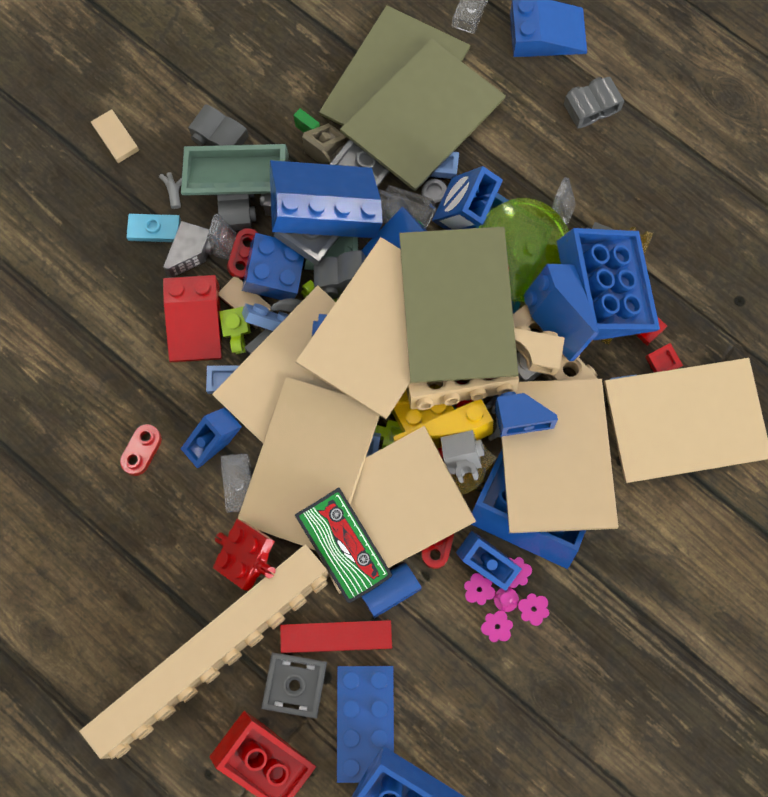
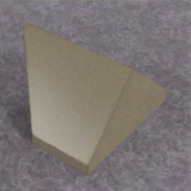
[302,123,347,165]

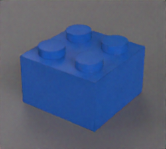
[242,233,304,300]

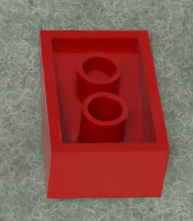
[163,275,222,362]
[209,710,316,797]

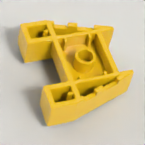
[392,385,493,448]

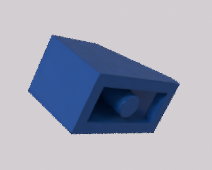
[494,392,558,437]
[181,407,242,468]
[456,531,522,591]

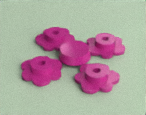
[464,557,549,642]

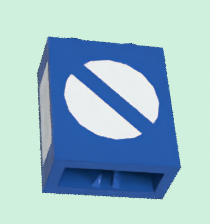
[432,166,503,230]

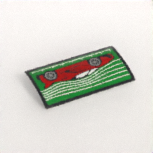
[295,487,392,603]

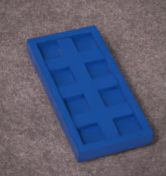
[337,666,394,783]

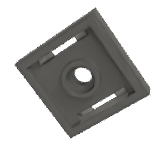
[261,653,327,719]

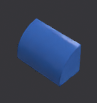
[361,562,421,618]

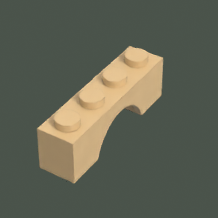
[514,326,565,375]

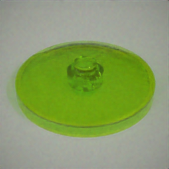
[479,198,569,303]

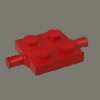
[213,519,276,591]

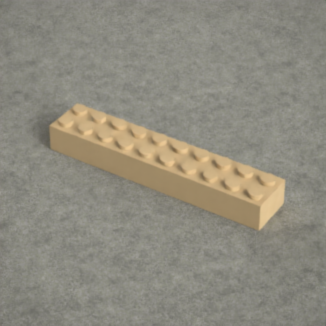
[79,544,330,759]

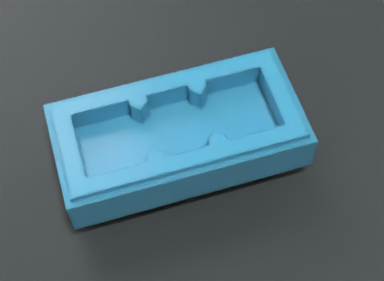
[126,214,181,242]

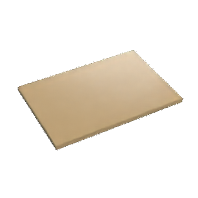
[296,237,410,419]
[212,285,346,443]
[604,358,768,483]
[238,377,380,550]
[498,379,618,533]
[320,426,476,594]

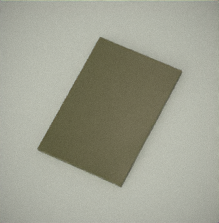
[319,5,470,126]
[340,39,506,191]
[399,227,519,383]

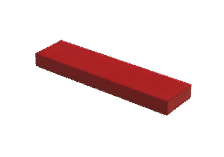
[280,620,392,653]

